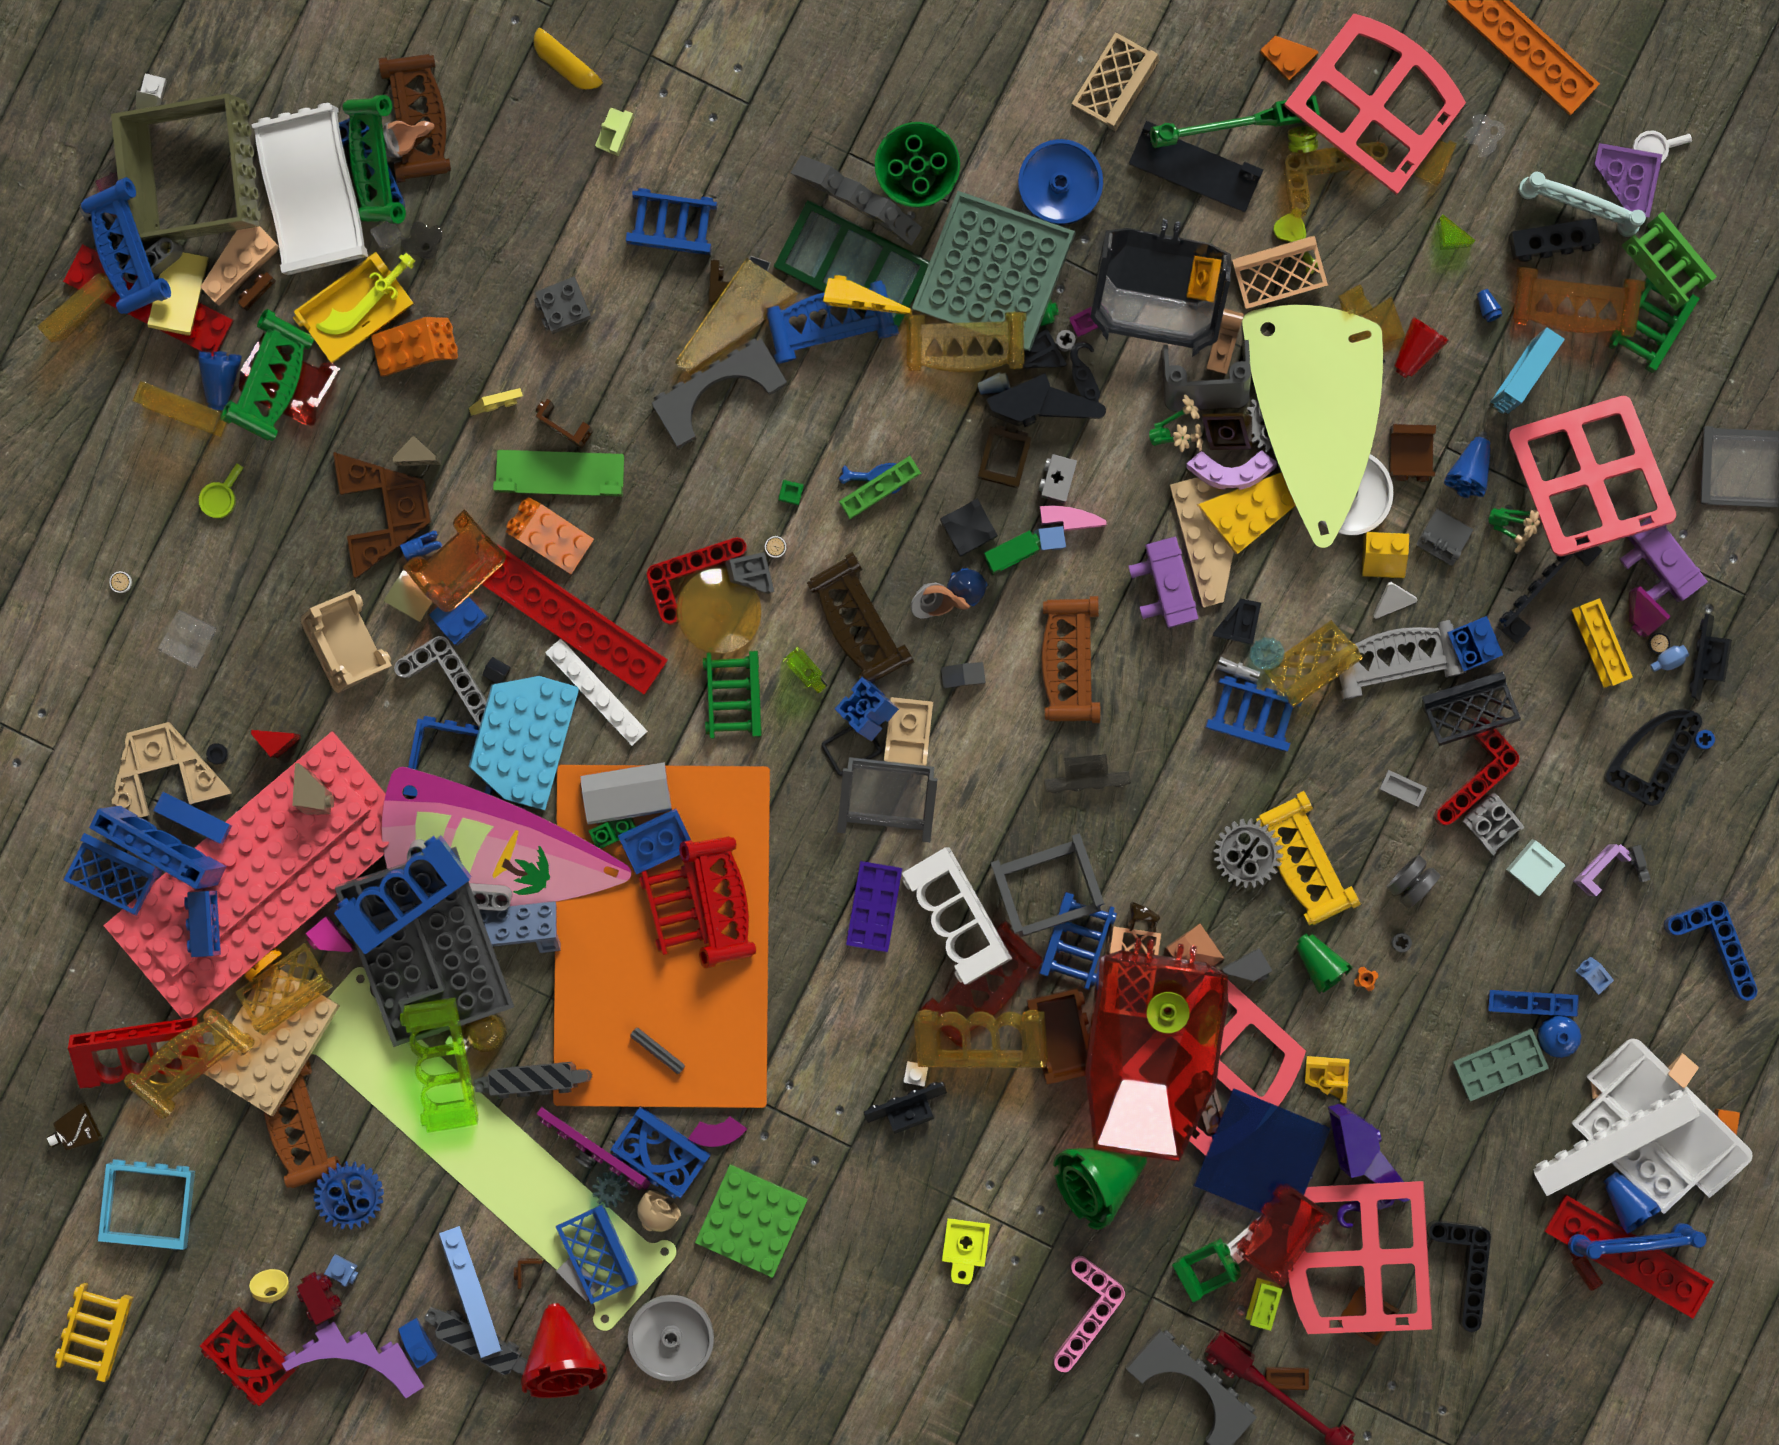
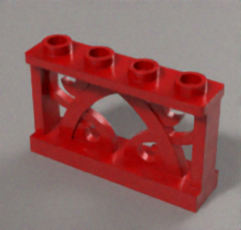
[199,1307,299,1407]

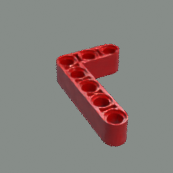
[647,537,747,625]
[1434,717,1519,825]

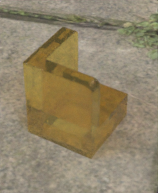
[1338,284,1372,316]

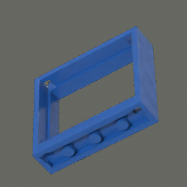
[403,716,493,796]

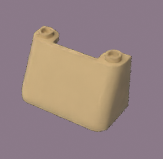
[301,590,392,693]

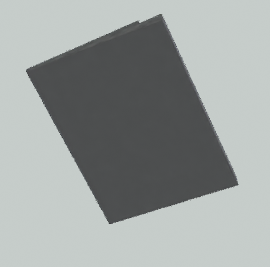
[335,847,514,1047]

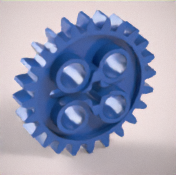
[314,1161,384,1229]

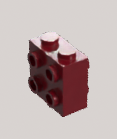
[296,1271,342,1325]

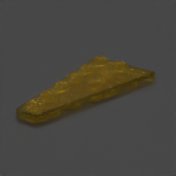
[675,258,799,375]

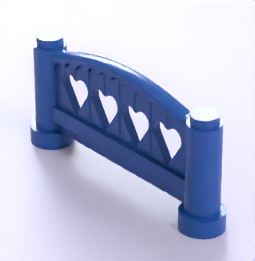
[81,177,171,314]
[766,281,899,364]
[1568,1223,1706,1259]

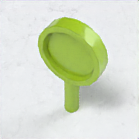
[199,463,244,518]

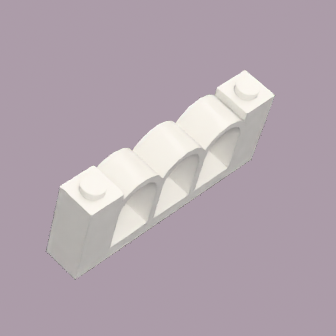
[902,847,1012,985]

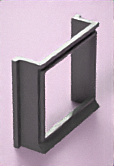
[991,833,1104,938]

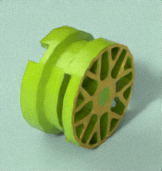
[1288,126,1318,153]

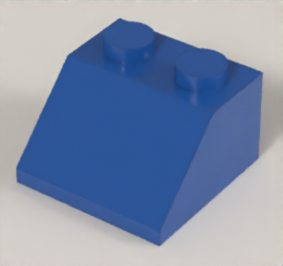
[429,586,489,646]

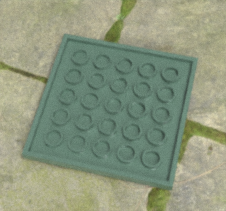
[912,191,1076,351]

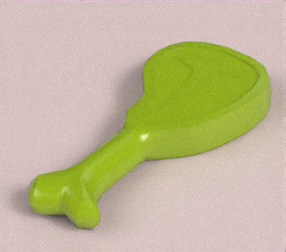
[1273,213,1318,274]

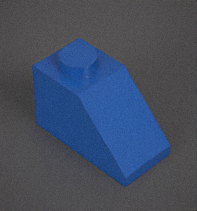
[398,1318,438,1368]

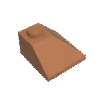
[1165,924,1225,983]

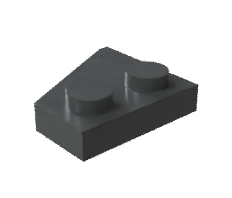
[725,552,774,594]

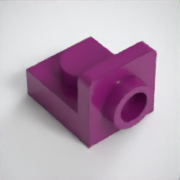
[1069,307,1099,337]

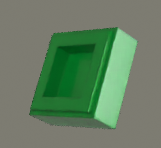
[778,480,804,506]

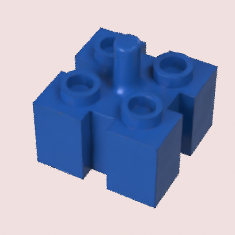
[835,677,899,741]

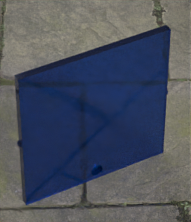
[1194,1088,1331,1226]

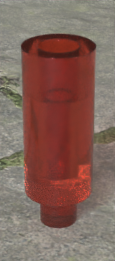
[1570,1252,1603,1291]

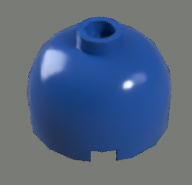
[1537,1015,1582,1058]

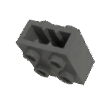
[534,276,592,334]

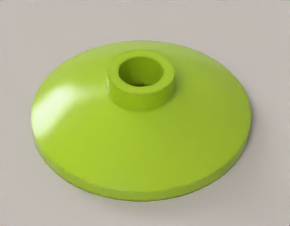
[1147,992,1190,1033]

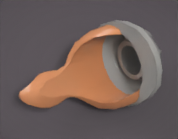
[383,121,435,158]
[911,582,970,619]

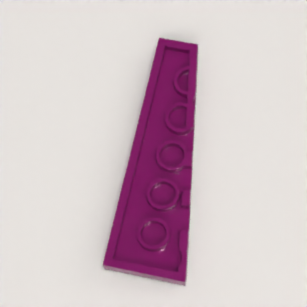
[537,1107,651,1190]

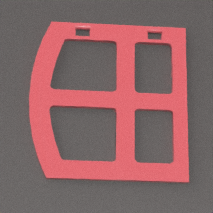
[1283,14,1466,195]
[1117,967,1306,1158]
[1287,1181,1432,1334]

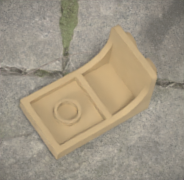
[884,697,933,766]

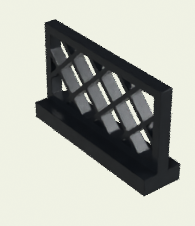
[1422,671,1521,746]

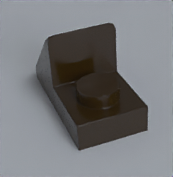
[709,260,736,305]

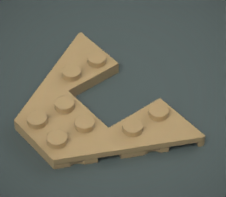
[111,722,232,818]

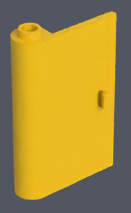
[293,252,414,363]

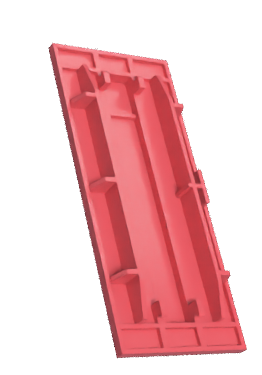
[103,731,389,1019]

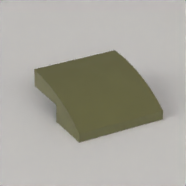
[384,566,443,623]

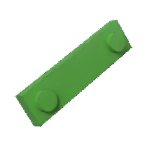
[839,456,922,519]

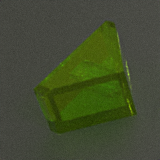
[1437,214,1476,250]

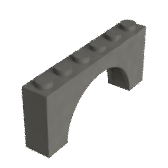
[652,338,788,449]
[1125,1328,1257,1445]

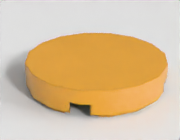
[245,948,282,981]

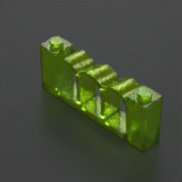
[400,998,479,1133]

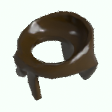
[1127,902,1160,933]

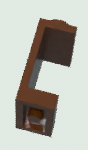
[535,399,593,448]
[1390,424,1436,482]

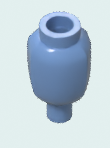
[1650,645,1689,672]

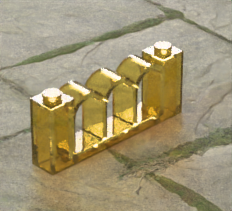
[914,1010,1048,1068]

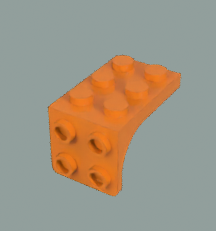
[371,317,458,376]
[506,497,594,574]

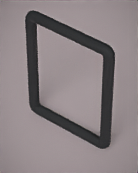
[821,726,882,776]

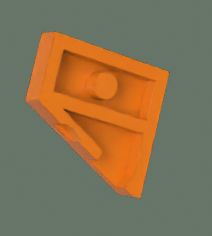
[1259,36,1319,82]

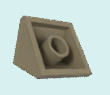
[393,436,441,466]

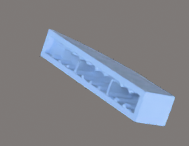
[439,1226,501,1358]

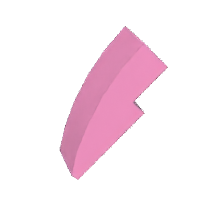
[1039,506,1107,531]

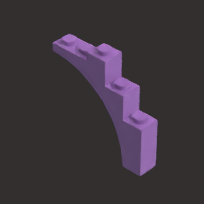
[282,1320,424,1398]

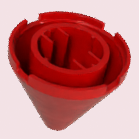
[521,1303,608,1398]

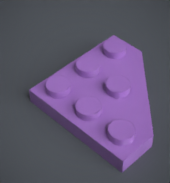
[1595,143,1663,218]

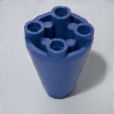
[198,351,242,410]
[1444,437,1491,498]
[1603,1172,1662,1234]

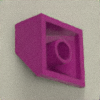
[1629,586,1671,637]

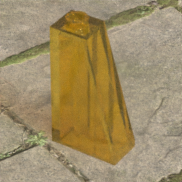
[37,273,115,343]

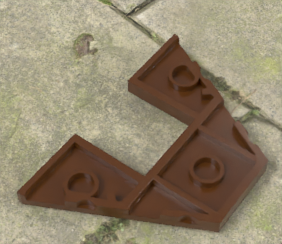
[333,452,432,578]

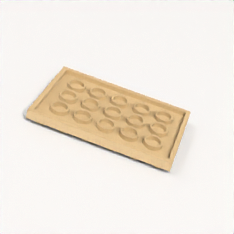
[202,963,340,1116]

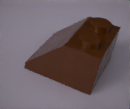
[1338,1285,1400,1346]

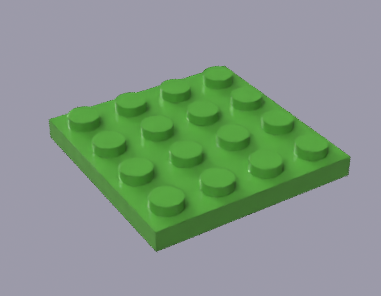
[695,1164,808,1278]

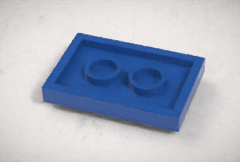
[618,809,692,875]

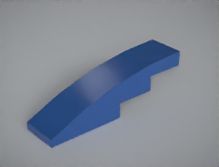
[153,792,232,845]
[1489,990,1579,1017]

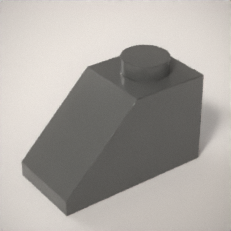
[1221,948,1272,983]

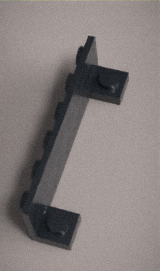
[1129,121,1264,212]
[1497,531,1603,644]

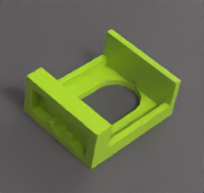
[1245,1278,1283,1331]

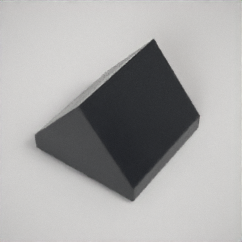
[482,657,511,683]

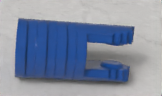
[400,531,442,562]

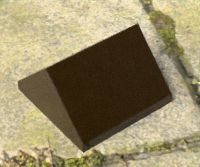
[1202,413,1252,450]

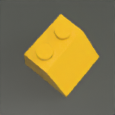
[1362,532,1409,578]

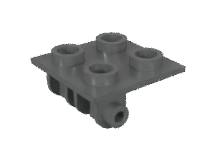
[1416,509,1474,566]

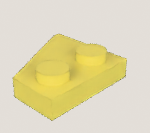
[469,388,523,416]

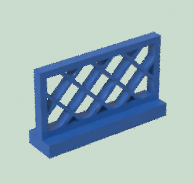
[63,833,163,916]
[556,1204,638,1304]

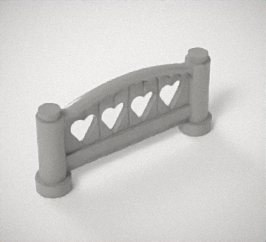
[1333,620,1467,700]

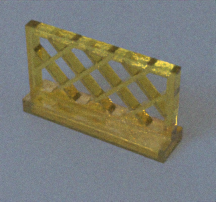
[1263,620,1362,708]
[236,943,333,1035]

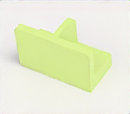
[595,108,634,156]

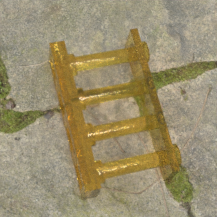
[132,381,227,437]

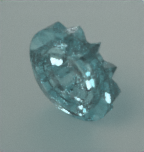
[1250,637,1284,670]

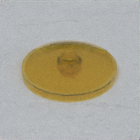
[676,568,761,654]

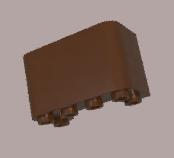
[1026,988,1100,1085]

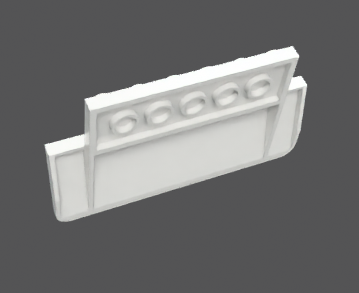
[1572,1039,1752,1214]

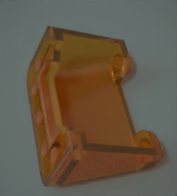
[403,509,506,612]

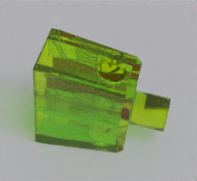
[782,646,827,693]

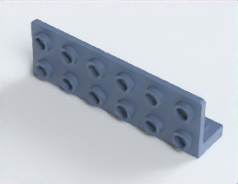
[480,901,561,953]

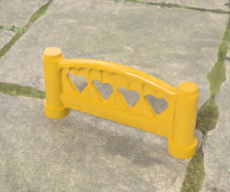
[1256,791,1361,926]

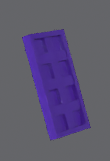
[846,861,902,952]

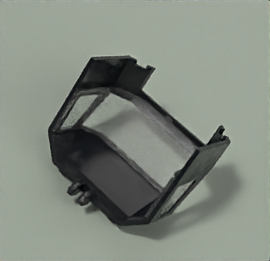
[1090,219,1231,357]

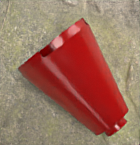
[1394,317,1449,378]

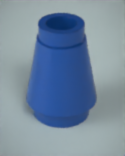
[1477,289,1503,322]

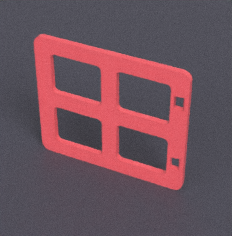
[1509,396,1676,557]

